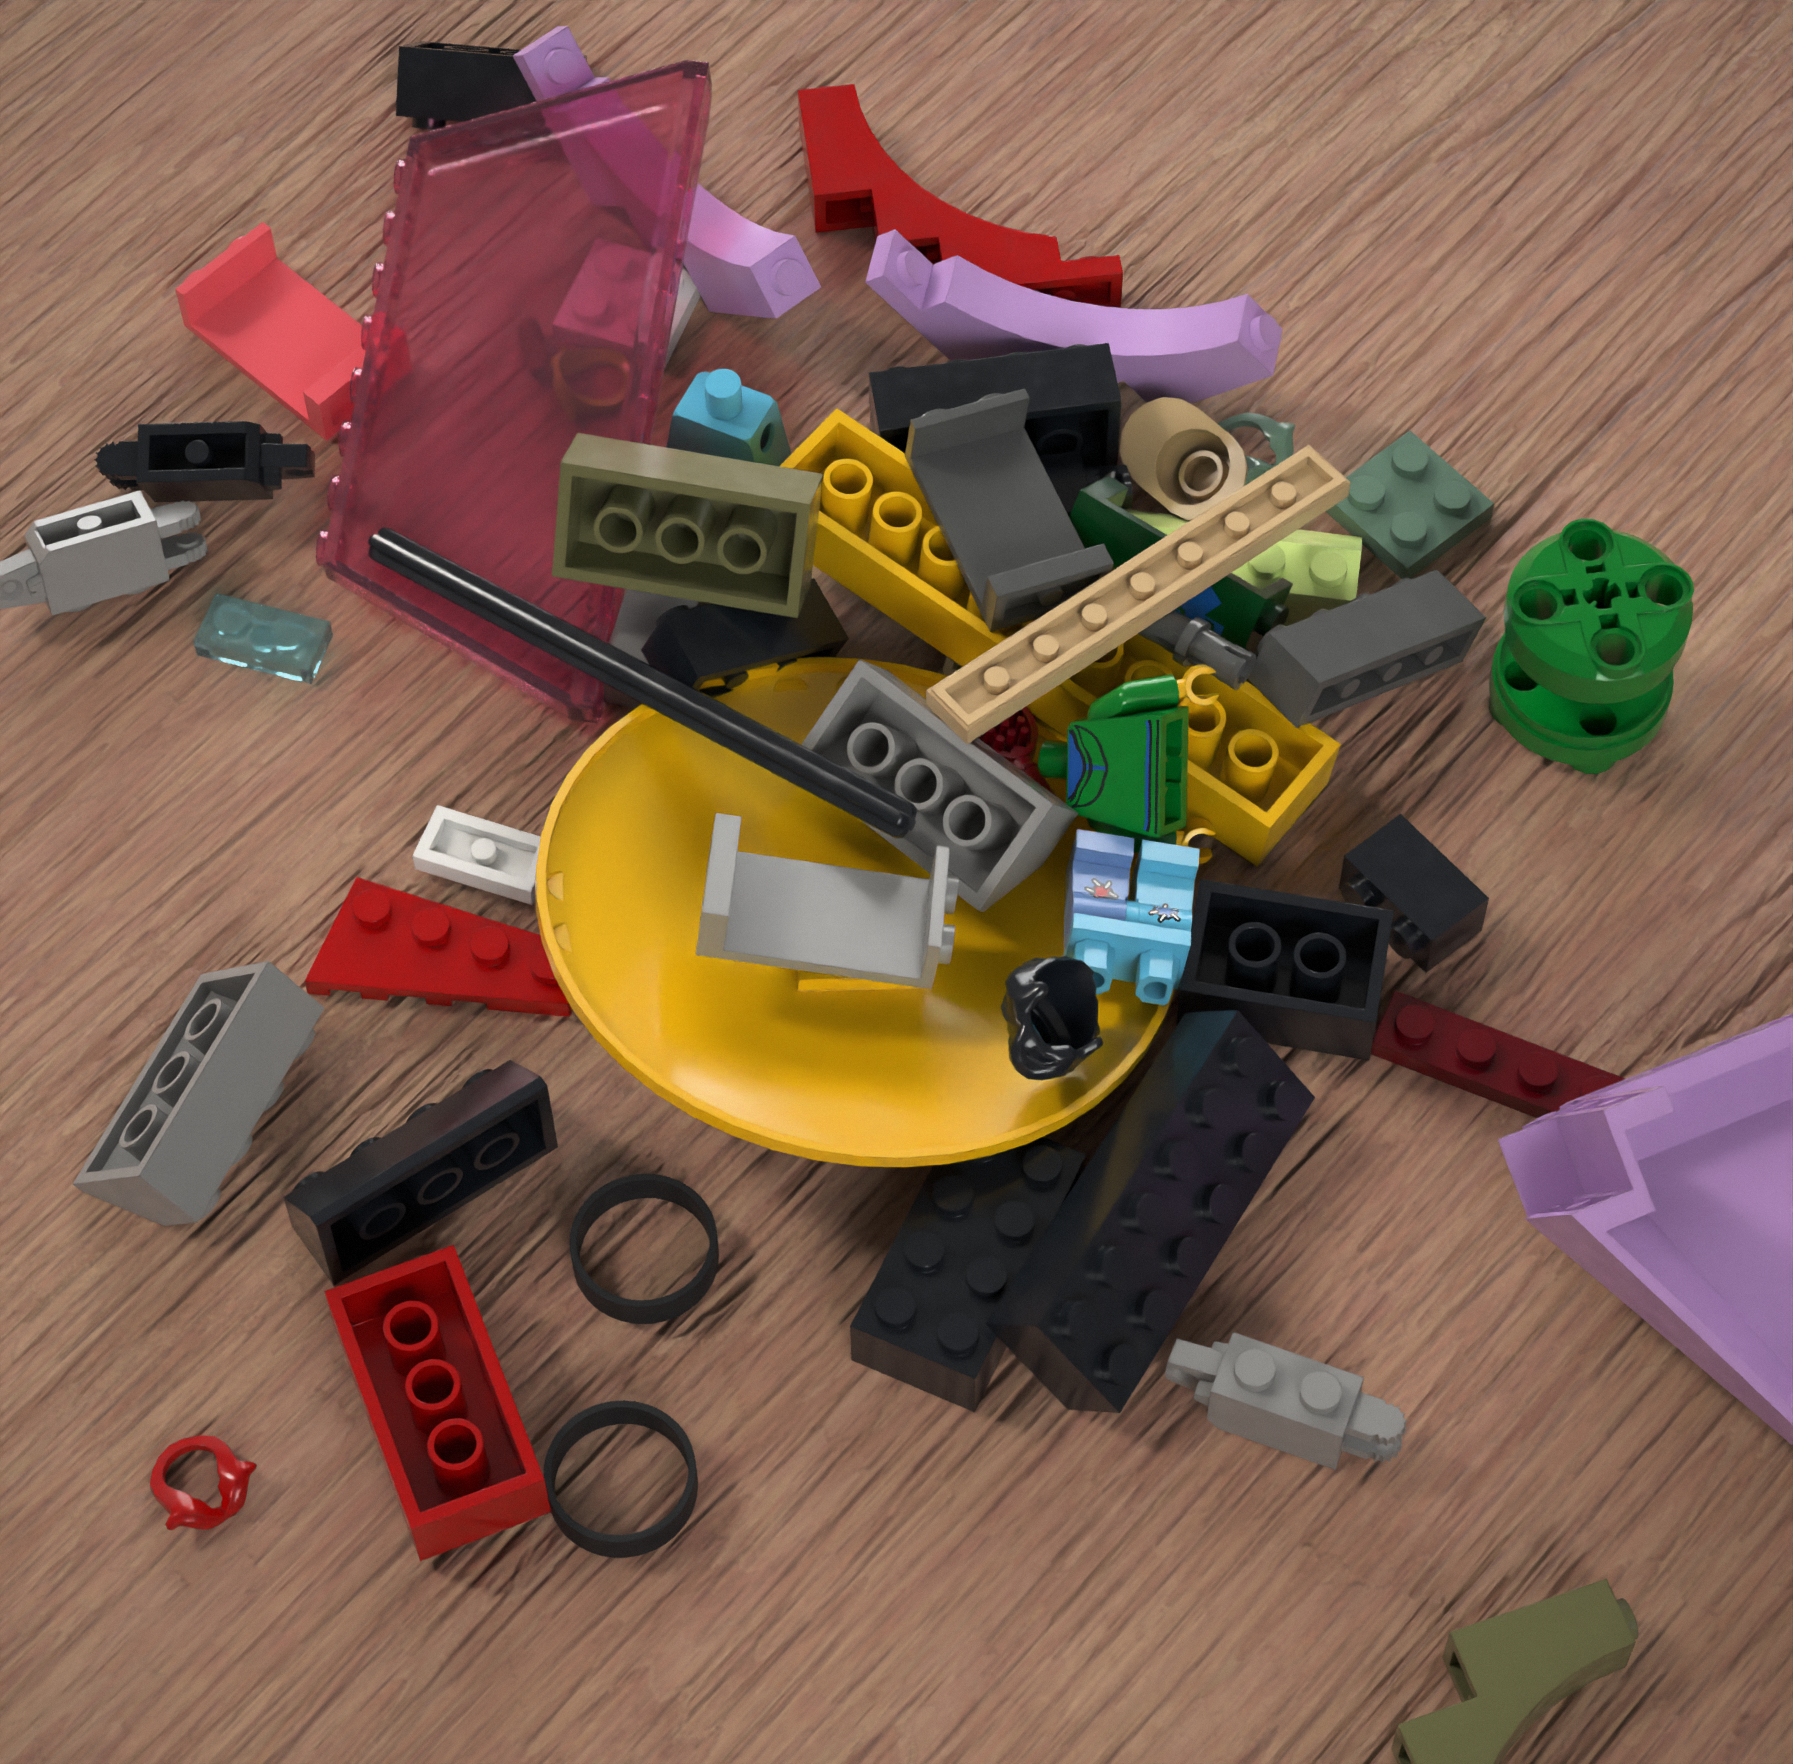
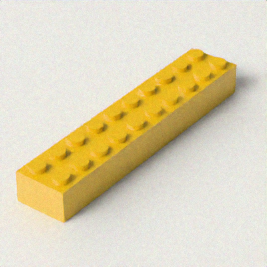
[780,408,1341,867]

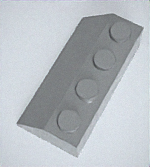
[801,659,1078,912]
[73,961,324,1226]

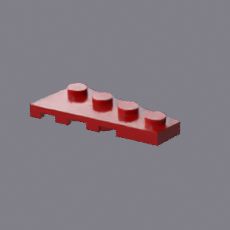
[304,877,573,1017]

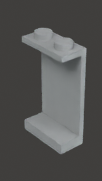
[695,813,959,989]

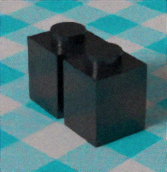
[1339,814,1489,973]

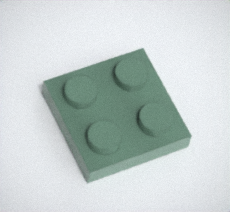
[1325,431,1494,579]

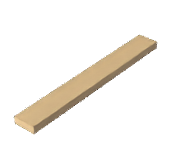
[926,445,1351,744]

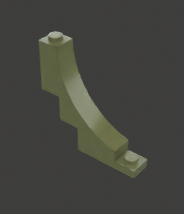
[1391,1579,1639,1764]

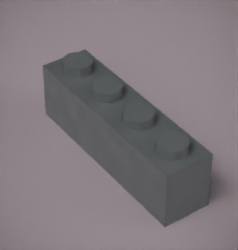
[1248,570,1486,728]

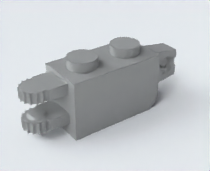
[0,490,208,616]
[1165,1332,1407,1470]

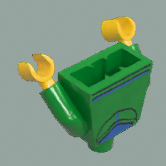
[1038,665,1220,864]

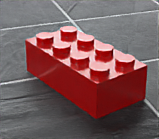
[324,1245,551,1561]

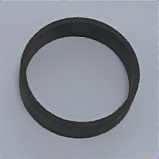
[569,1174,719,1324]
[544,1400,698,1558]

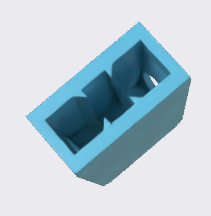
[666,369,791,466]

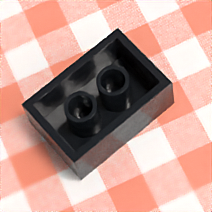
[1176,879,1394,1060]

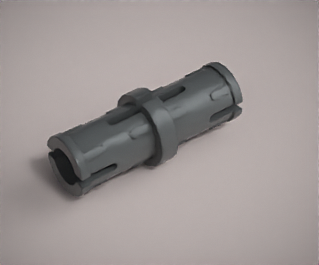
[1138,610,1256,690]

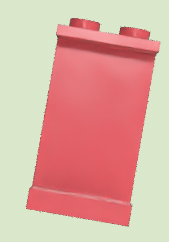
[175,222,413,441]

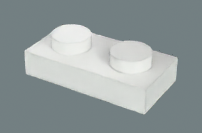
[412,805,541,905]

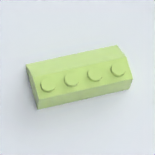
[1126,509,1362,626]

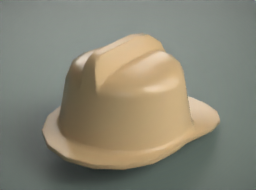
[1119,397,1248,521]

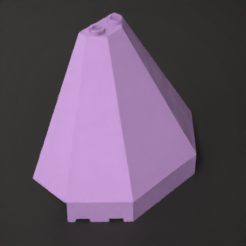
[1498,1013,1793,1445]

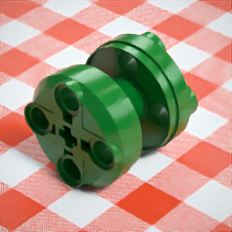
[1489,518,1694,774]

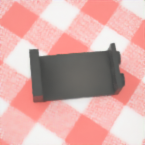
[905,388,1114,632]

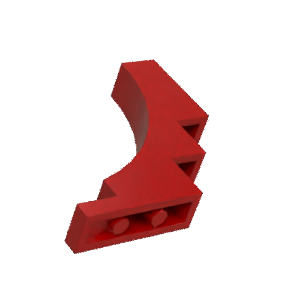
[798,84,1123,308]

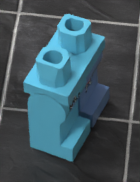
[1063,829,1200,1005]

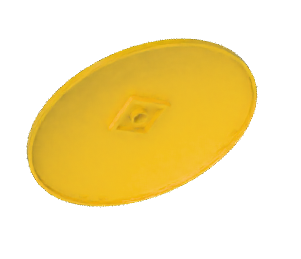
[535,657,1175,1168]

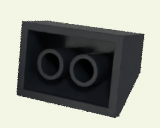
[396,41,587,140]

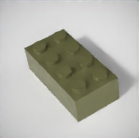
[552,433,823,618]

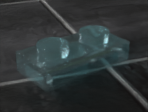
[193,593,333,684]

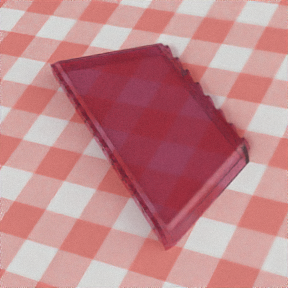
[316,60,712,723]

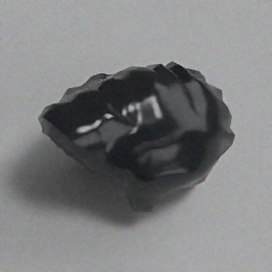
[1001,956,1103,1081]

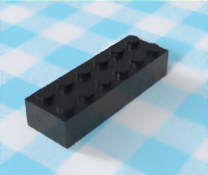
[985,1010,1315,1413]

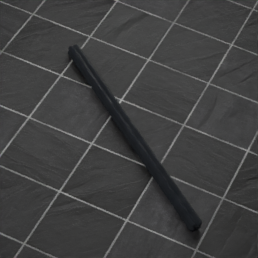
[368,527,917,839]

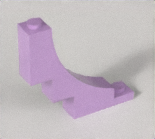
[513,26,821,319]
[865,229,1282,404]

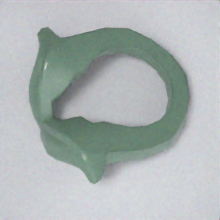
[1218,412,1295,485]

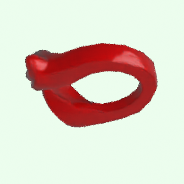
[150,1436,257,1530]

